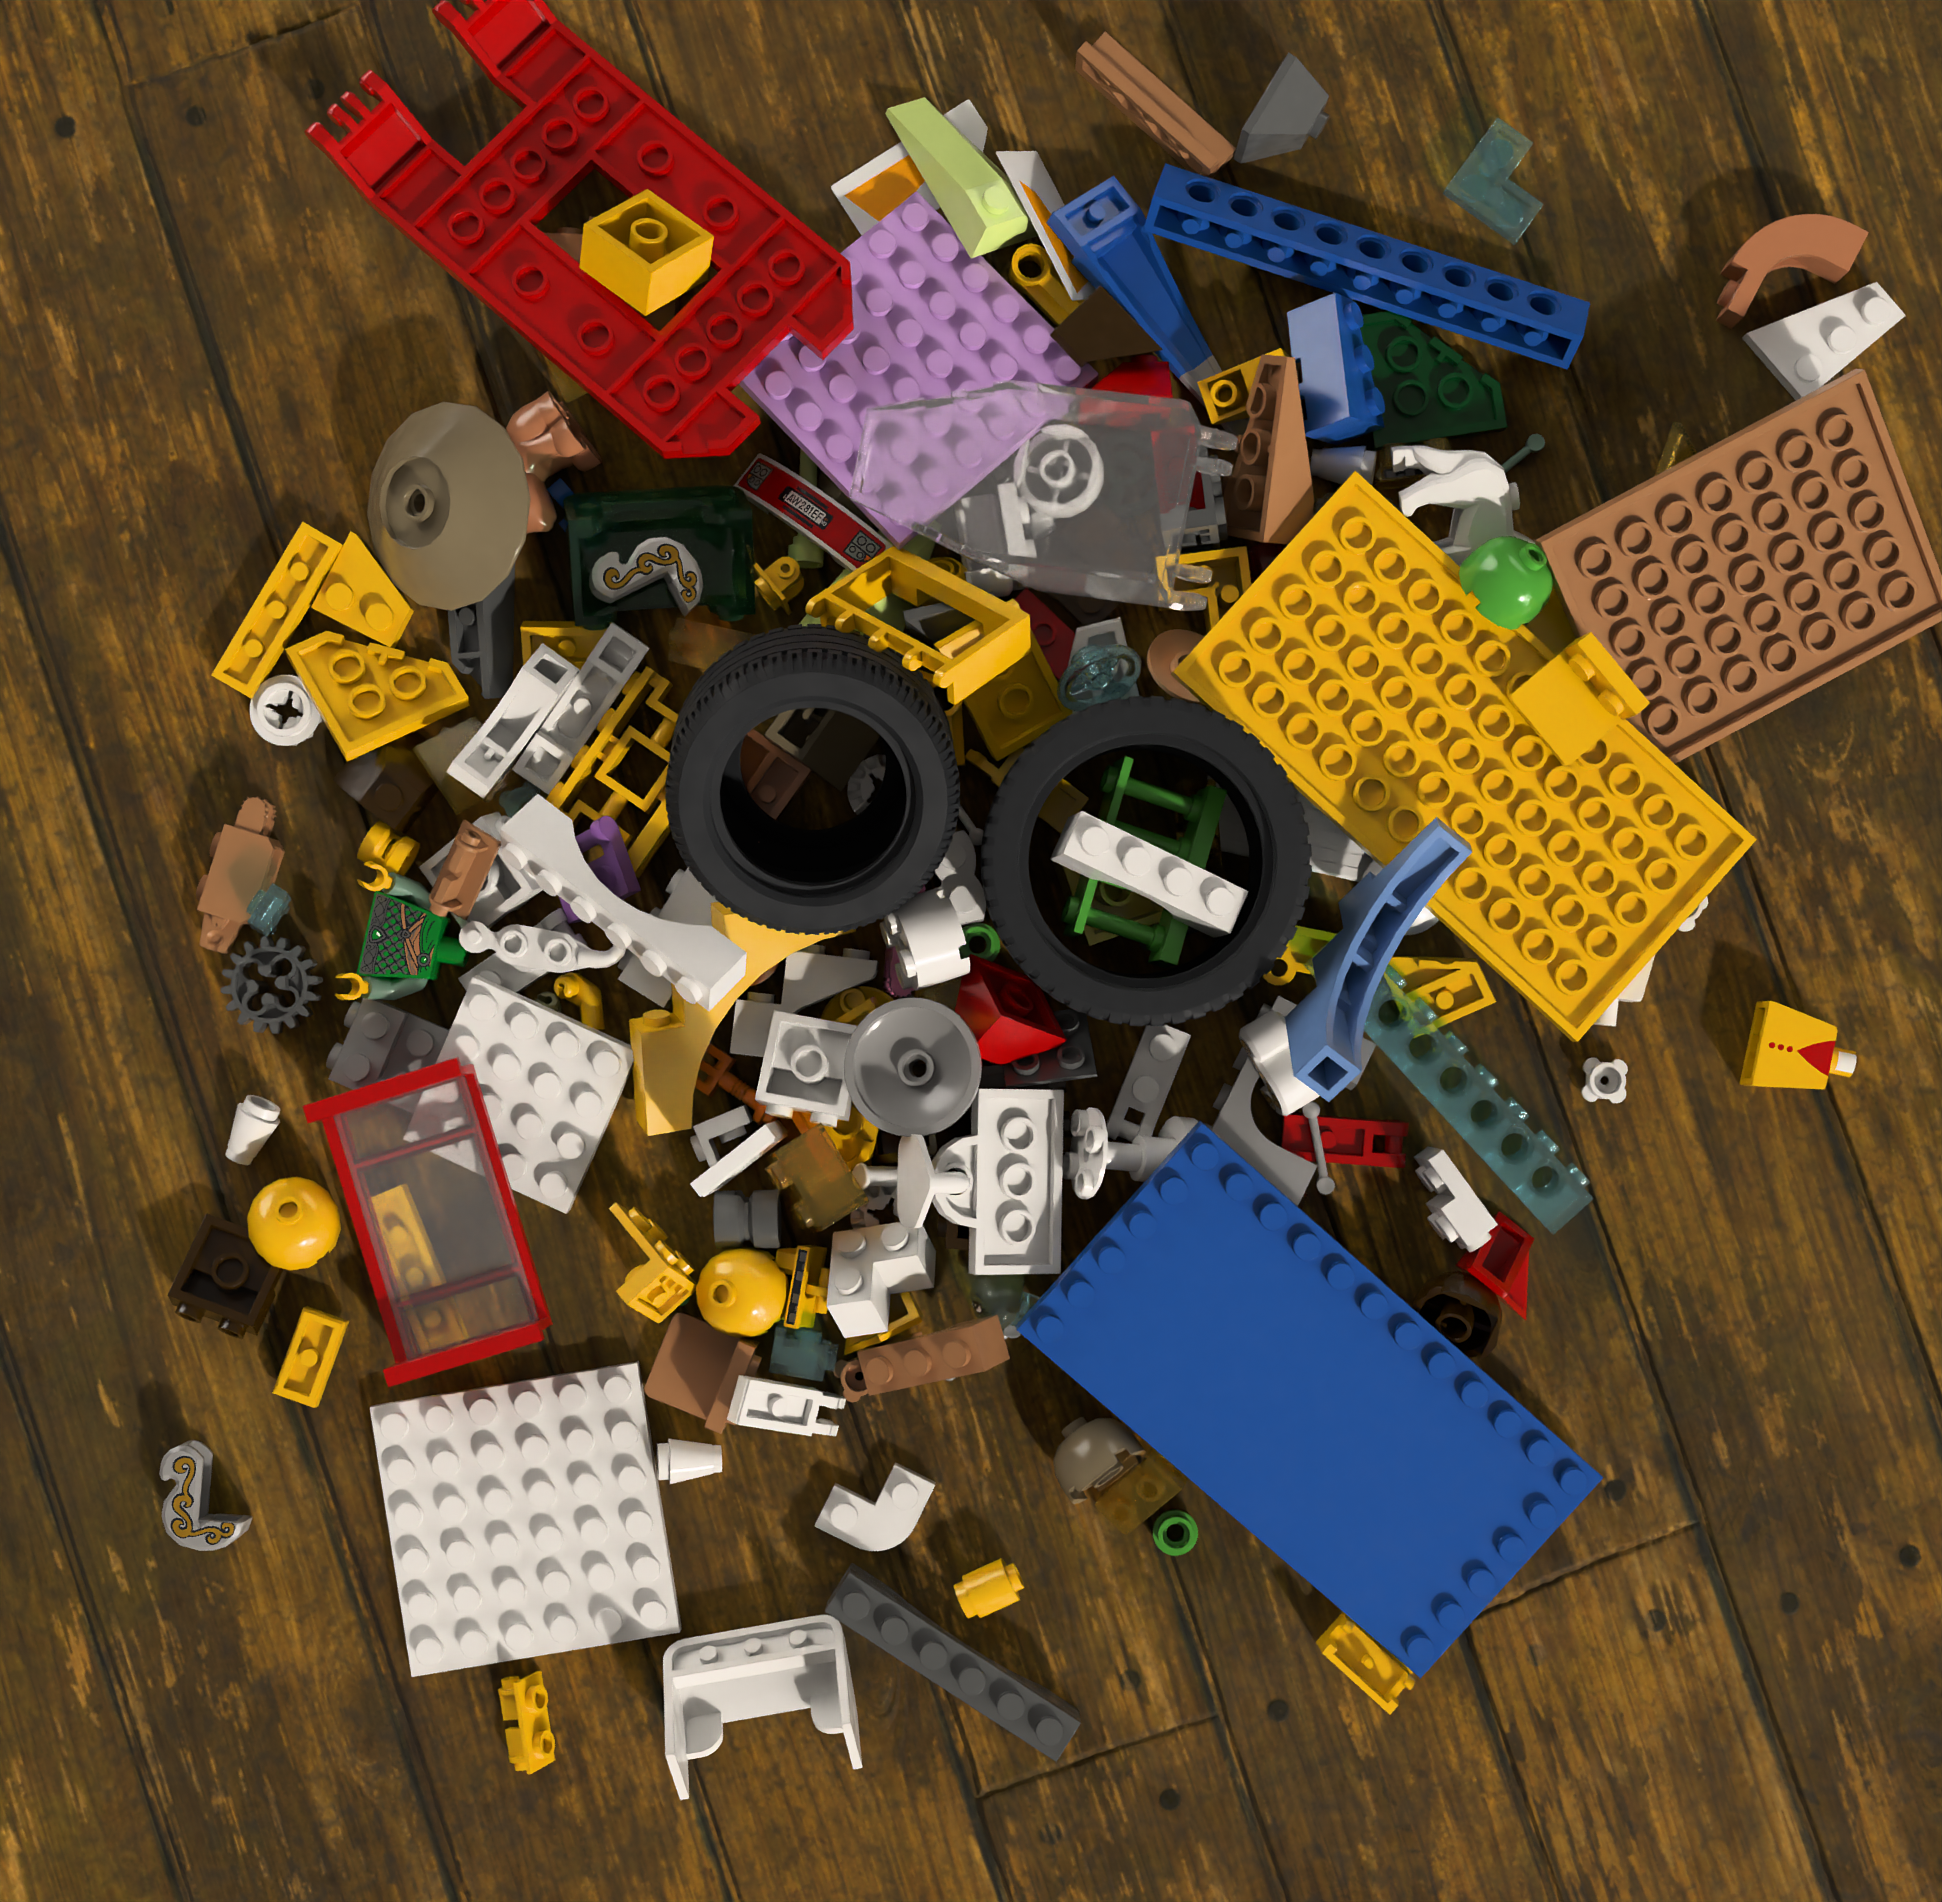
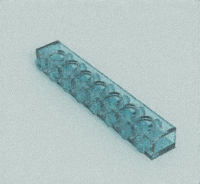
[1303,934,1594,1235]

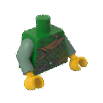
[335,861,470,1000]

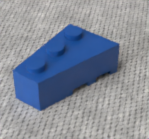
[1287,293,1385,445]

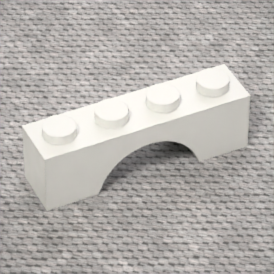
[1050,811,1249,938]

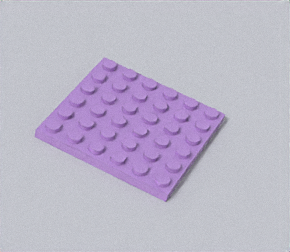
[739,191,1099,550]

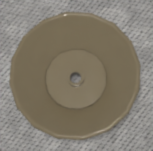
[367,402,531,611]

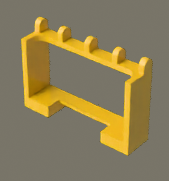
[805,545,1031,705]

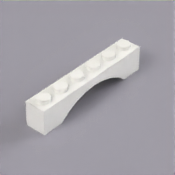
[500,794,747,1011]

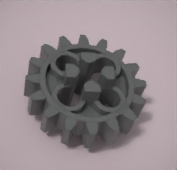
[220,936,323,1034]

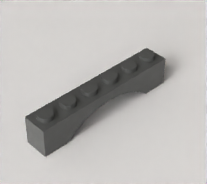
[825,1563,1081,1762]

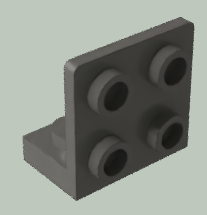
[1160,441,1228,556]

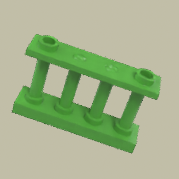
[1061,756,1227,968]

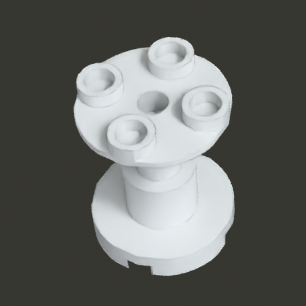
[1062,1107,1198,1200]

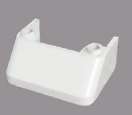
[663,1615,862,1800]

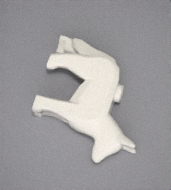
[1391,445,1535,566]

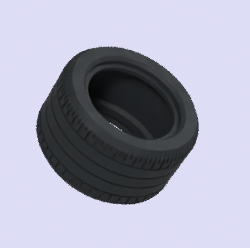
[665,624,960,935]

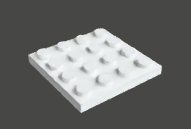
[403,975,634,1214]

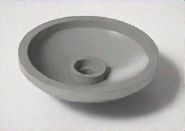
[844,998,982,1137]

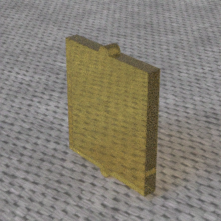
[413,715,519,815]

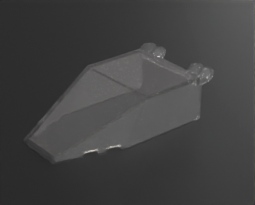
[849,380,1238,611]

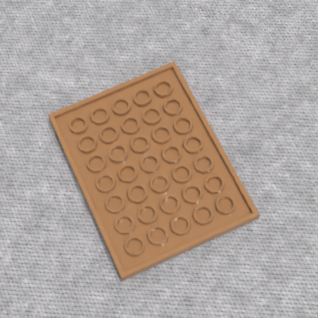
[1534,369,1942,764]

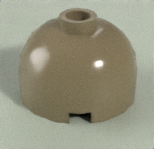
[1053,1417,1146,1504]

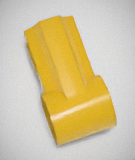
[1009,243,1085,327]

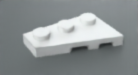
[1742,282,1906,400]

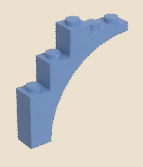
[1285,817,1472,1102]

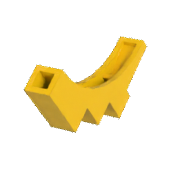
[629,902,856,1136]

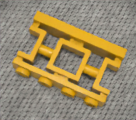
[546,666,679,878]

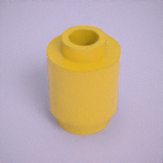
[954,1558,1025,1619]

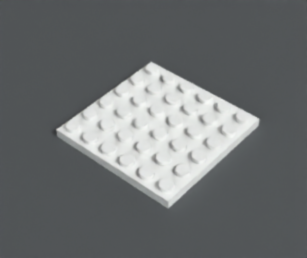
[370,1361,682,1677]

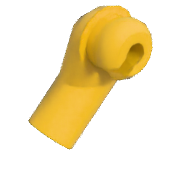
[554,972,605,1030]

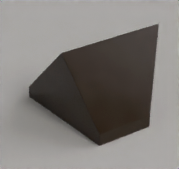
[1050,285,1163,368]

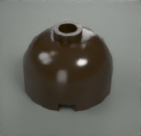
[1411,1271,1502,1360]

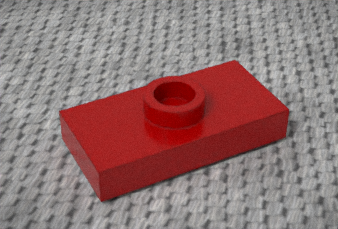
[1014,588,1075,682]

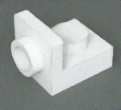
[690,1104,753,1168]

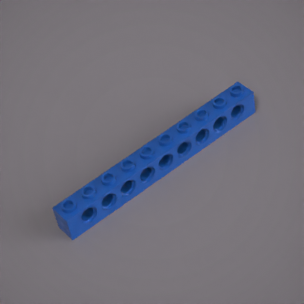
[1143,163,1590,370]

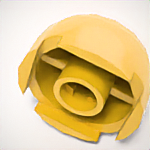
[247,1176,341,1270]
[696,1247,789,1338]

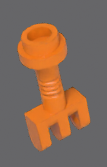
[695,1043,778,1125]

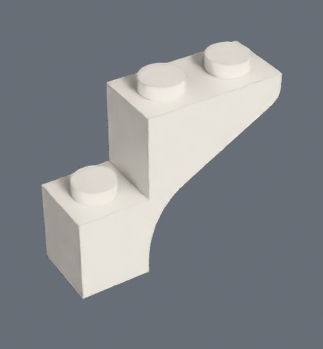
[730,944,879,1057]

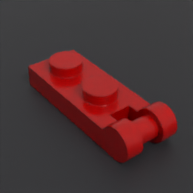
[1280,1113,1409,1168]

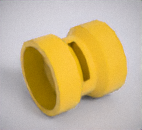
[357,820,420,876]

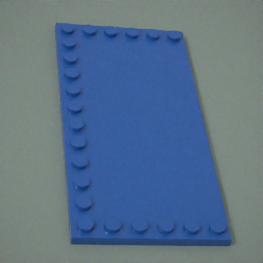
[1015,1120,1603,1678]

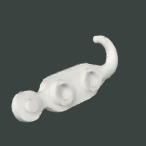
[459,922,627,973]

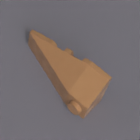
[1221,354,1314,544]

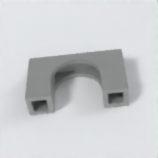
[1204,996,1376,1206]

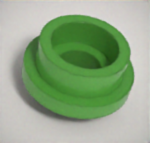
[958,922,1000,962]
[1153,1509,1198,1556]

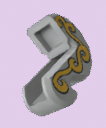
[159,1440,253,1551]

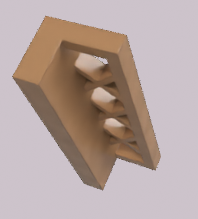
[1075,31,1236,179]

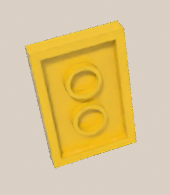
[934,598,1073,761]

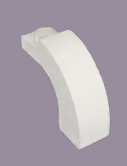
[446,643,579,799]

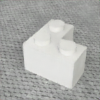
[826,1222,936,1338]

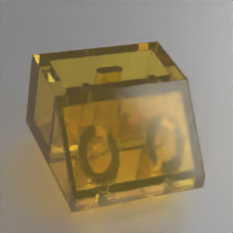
[764,1123,869,1234]

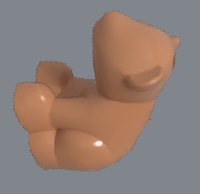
[506,391,602,534]

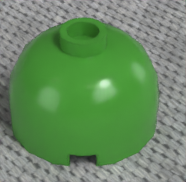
[1459,536,1553,630]

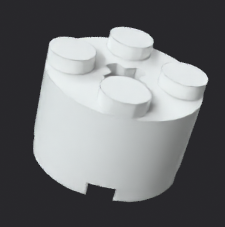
[880,887,970,991]

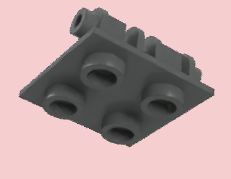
[1003,1009,1097,1089]

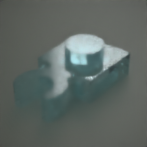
[246,883,291,937]

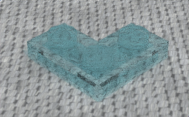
[1443,117,1544,245]

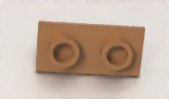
[428,820,501,920]

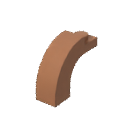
[1716,214,1869,329]

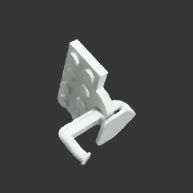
[852,1088,1064,1275]

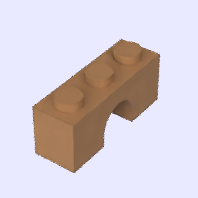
[857,1314,1010,1396]

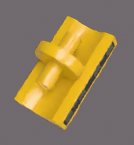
[775,1245,830,1329]

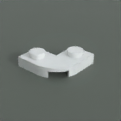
[815,1462,936,1551]

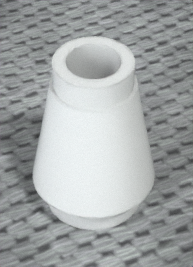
[1310,446,1377,485]
[225,1095,281,1165]
[657,1438,722,1484]

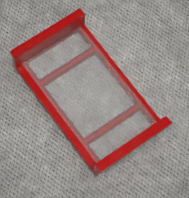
[303,1057,553,1387]

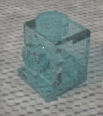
[769,1323,839,1381]

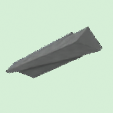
[448,563,515,699]

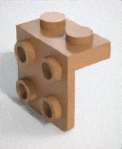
[644,1312,762,1434]

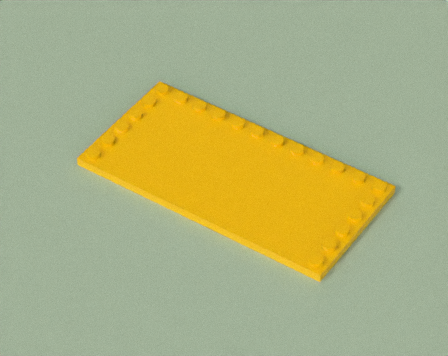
[1171,471,1757,1042]

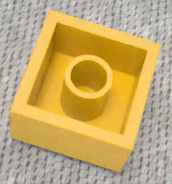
[579,189,714,316]

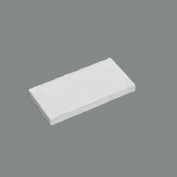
[690,1120,788,1197]

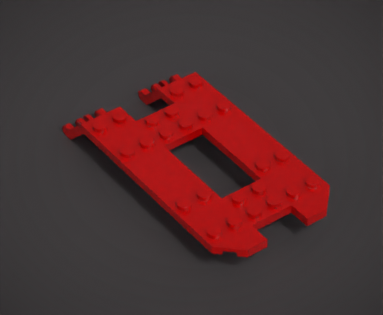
[304,0,854,459]

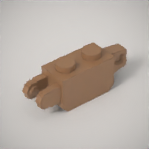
[196,796,285,954]

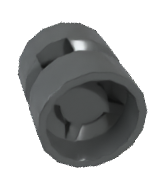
[713,1189,782,1249]

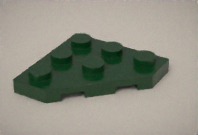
[1360,311,1507,451]

